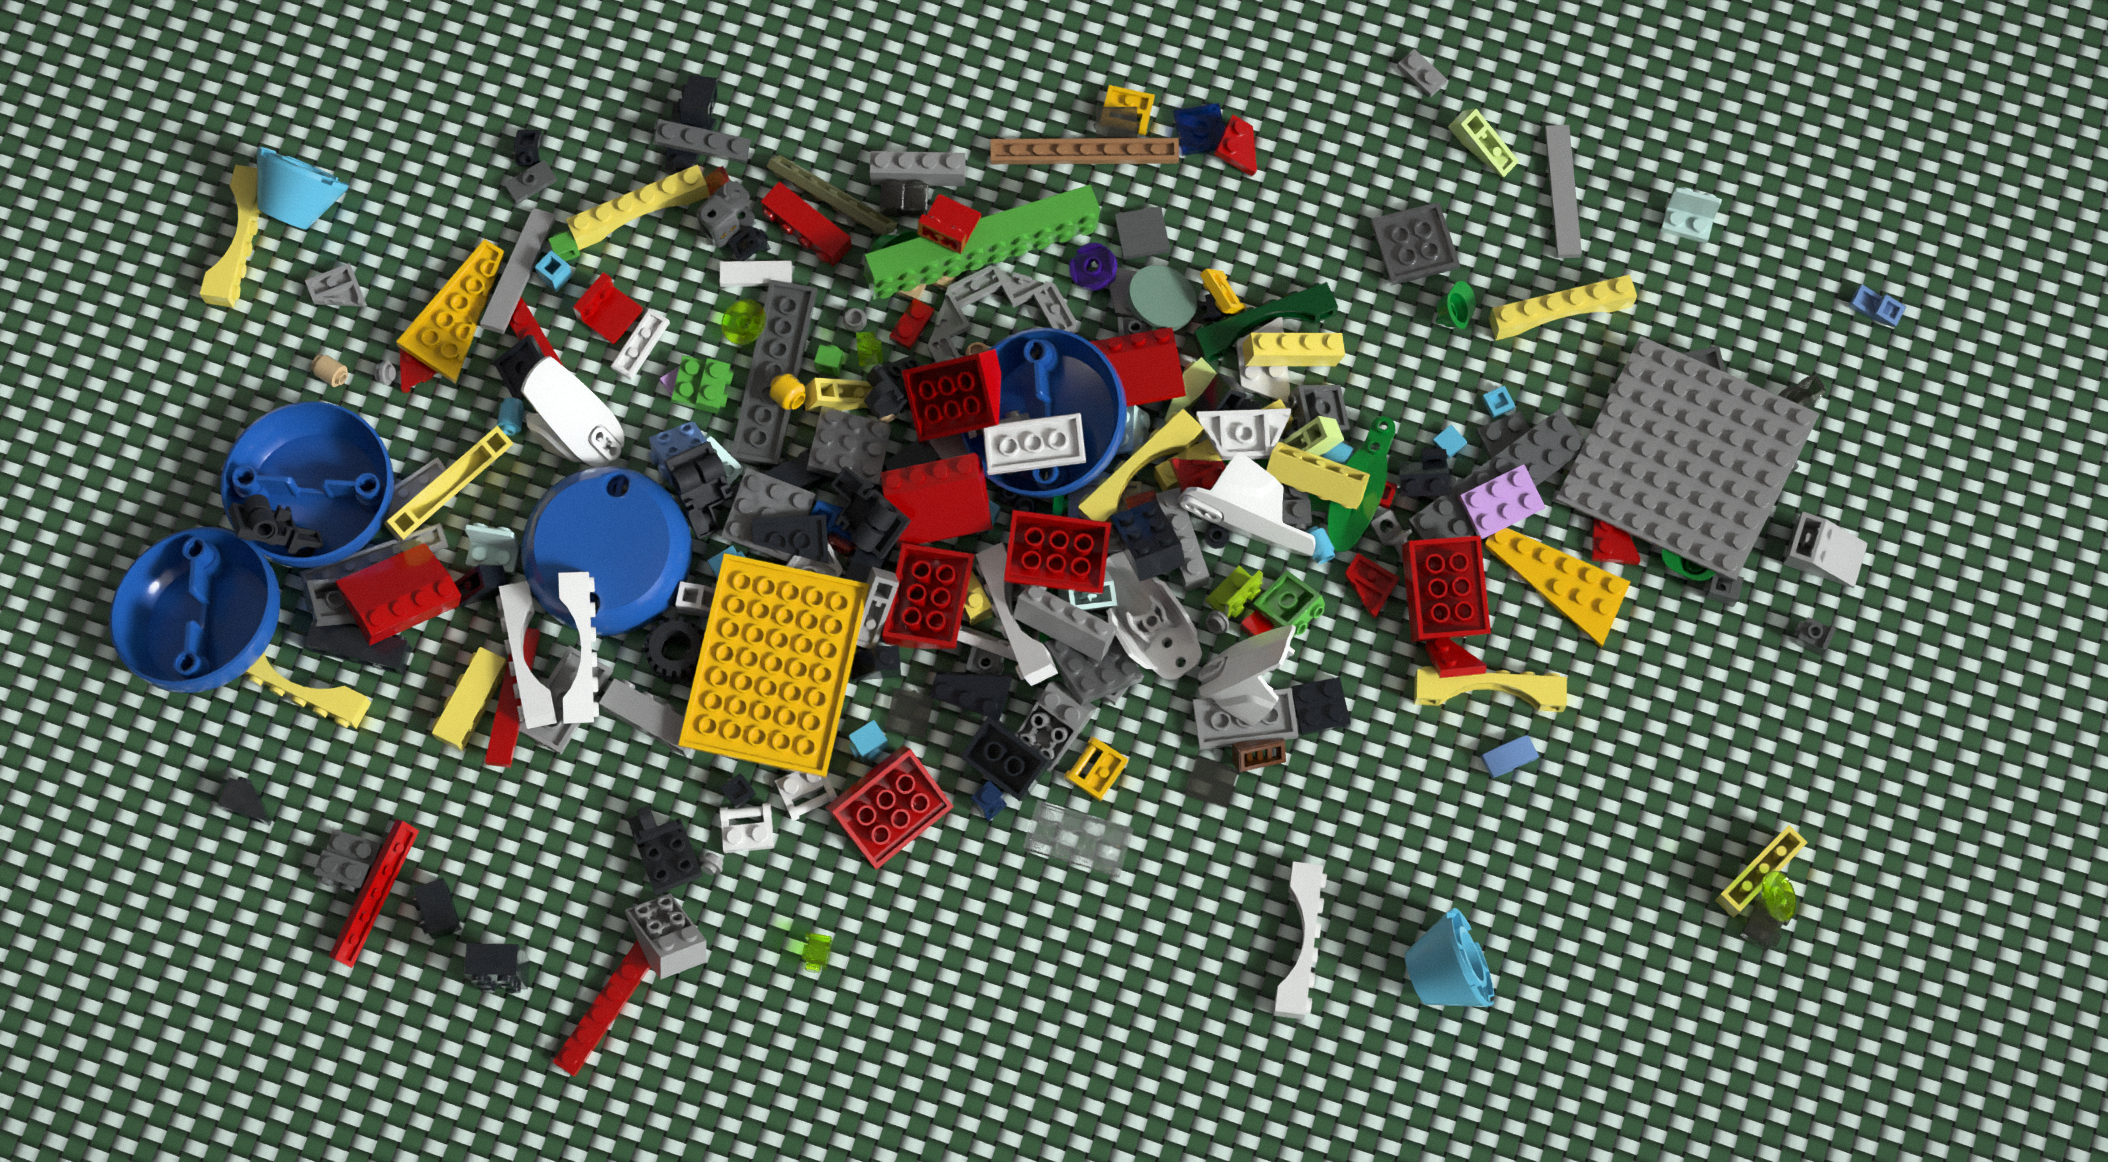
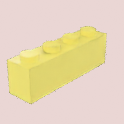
[1242,333,1345,366]
[1266,442,1370,510]
[432,647,508,752]
[1715,825,1808,918]

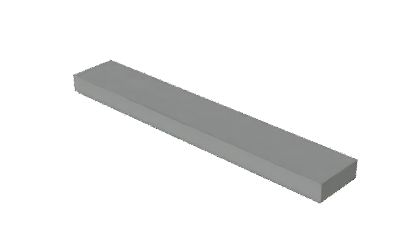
[1545,125,1582,258]
[480,208,556,334]
[300,523,449,586]

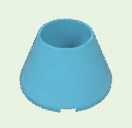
[257,147,349,229]
[1405,908,1495,1007]

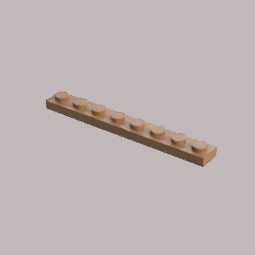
[991,138,1179,165]

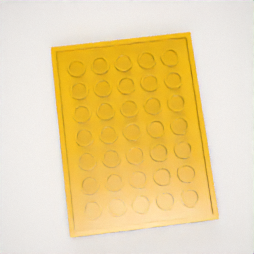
[678,553,870,778]

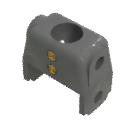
[696,180,756,248]

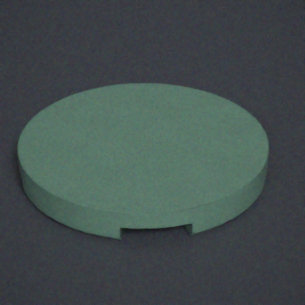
[1127,265,1197,331]

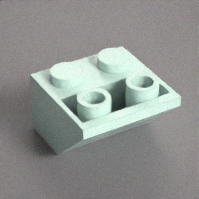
[1057,569,1117,611]

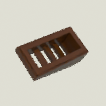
[1232,738,1286,772]

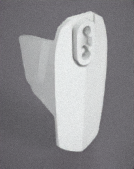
[521,356,625,467]
[1178,452,1315,556]
[1106,551,1202,680]
[1198,624,1296,726]

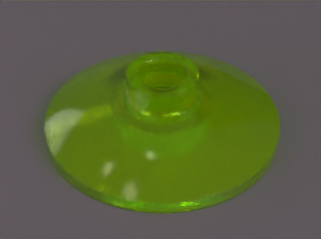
[721,299,766,345]
[1762,871,1796,922]

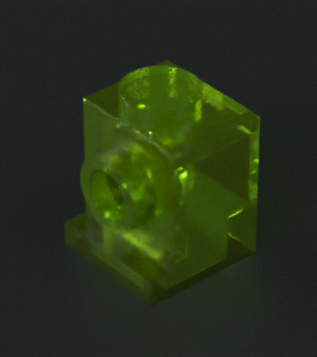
[856,331,883,366]
[802,932,833,973]

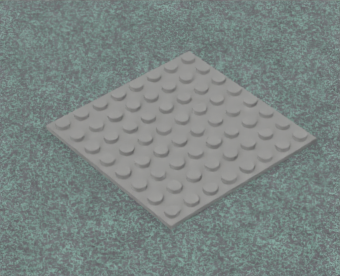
[1556,336,1820,581]

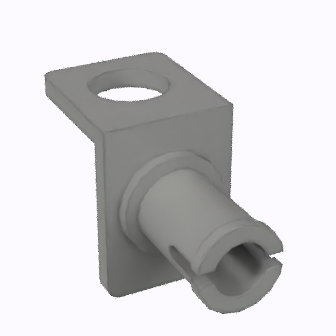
[1370,510,1412,561]

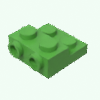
[671,355,733,414]
[1253,570,1325,638]

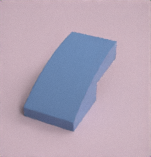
[1848,284,1906,327]
[1480,735,1539,778]

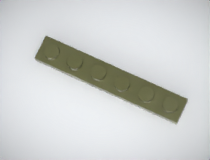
[767,155,898,236]

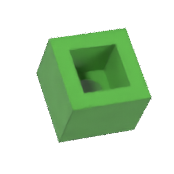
[548,230,581,262]
[814,345,844,377]

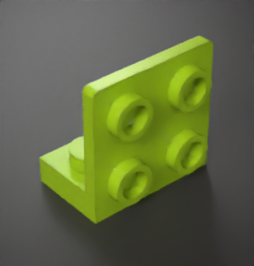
[1205,566,1263,620]

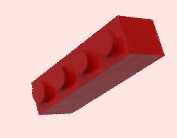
[761,181,852,267]

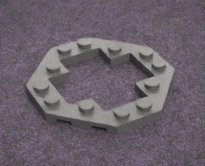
[928,265,1077,362]

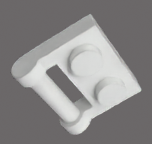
[775,772,837,821]
[720,803,774,853]

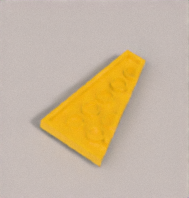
[396,239,505,384]
[1484,528,1630,648]

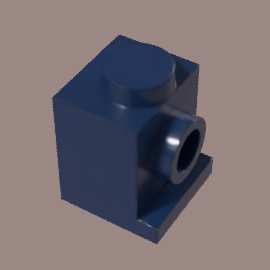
[971,780,1007,822]

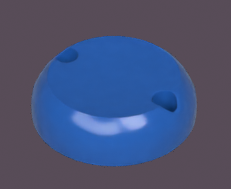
[961,328,1127,498]
[221,402,395,568]
[521,466,693,636]
[109,527,280,693]

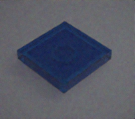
[1173,103,1225,156]

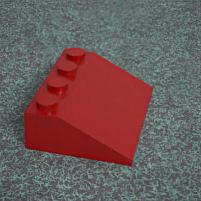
[1089,327,1186,407]
[902,349,1001,442]
[880,453,993,549]
[1004,510,1111,595]
[1401,536,1491,642]
[335,543,461,646]
[882,543,975,649]
[825,745,954,870]

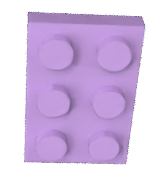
[1458,464,1546,539]

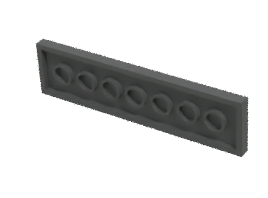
[731,280,818,467]
[1407,408,1585,540]

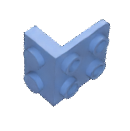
[649,422,707,487]

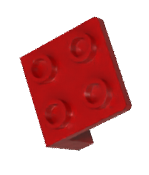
[917,194,981,254]
[573,272,643,344]

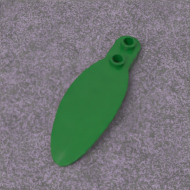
[1328,416,1396,552]

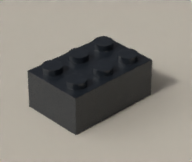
[1110,499,1186,582]
[960,716,1053,801]
[464,943,530,993]

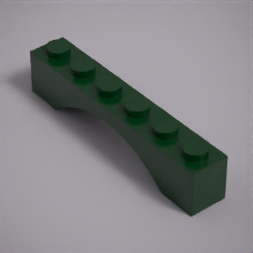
[1193,282,1338,363]

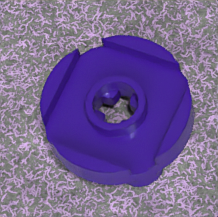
[1069,242,1117,291]

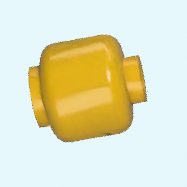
[770,374,806,410]

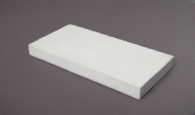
[983,413,1086,475]

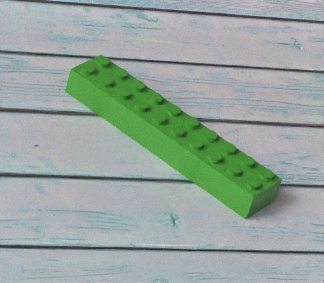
[864,185,1100,299]

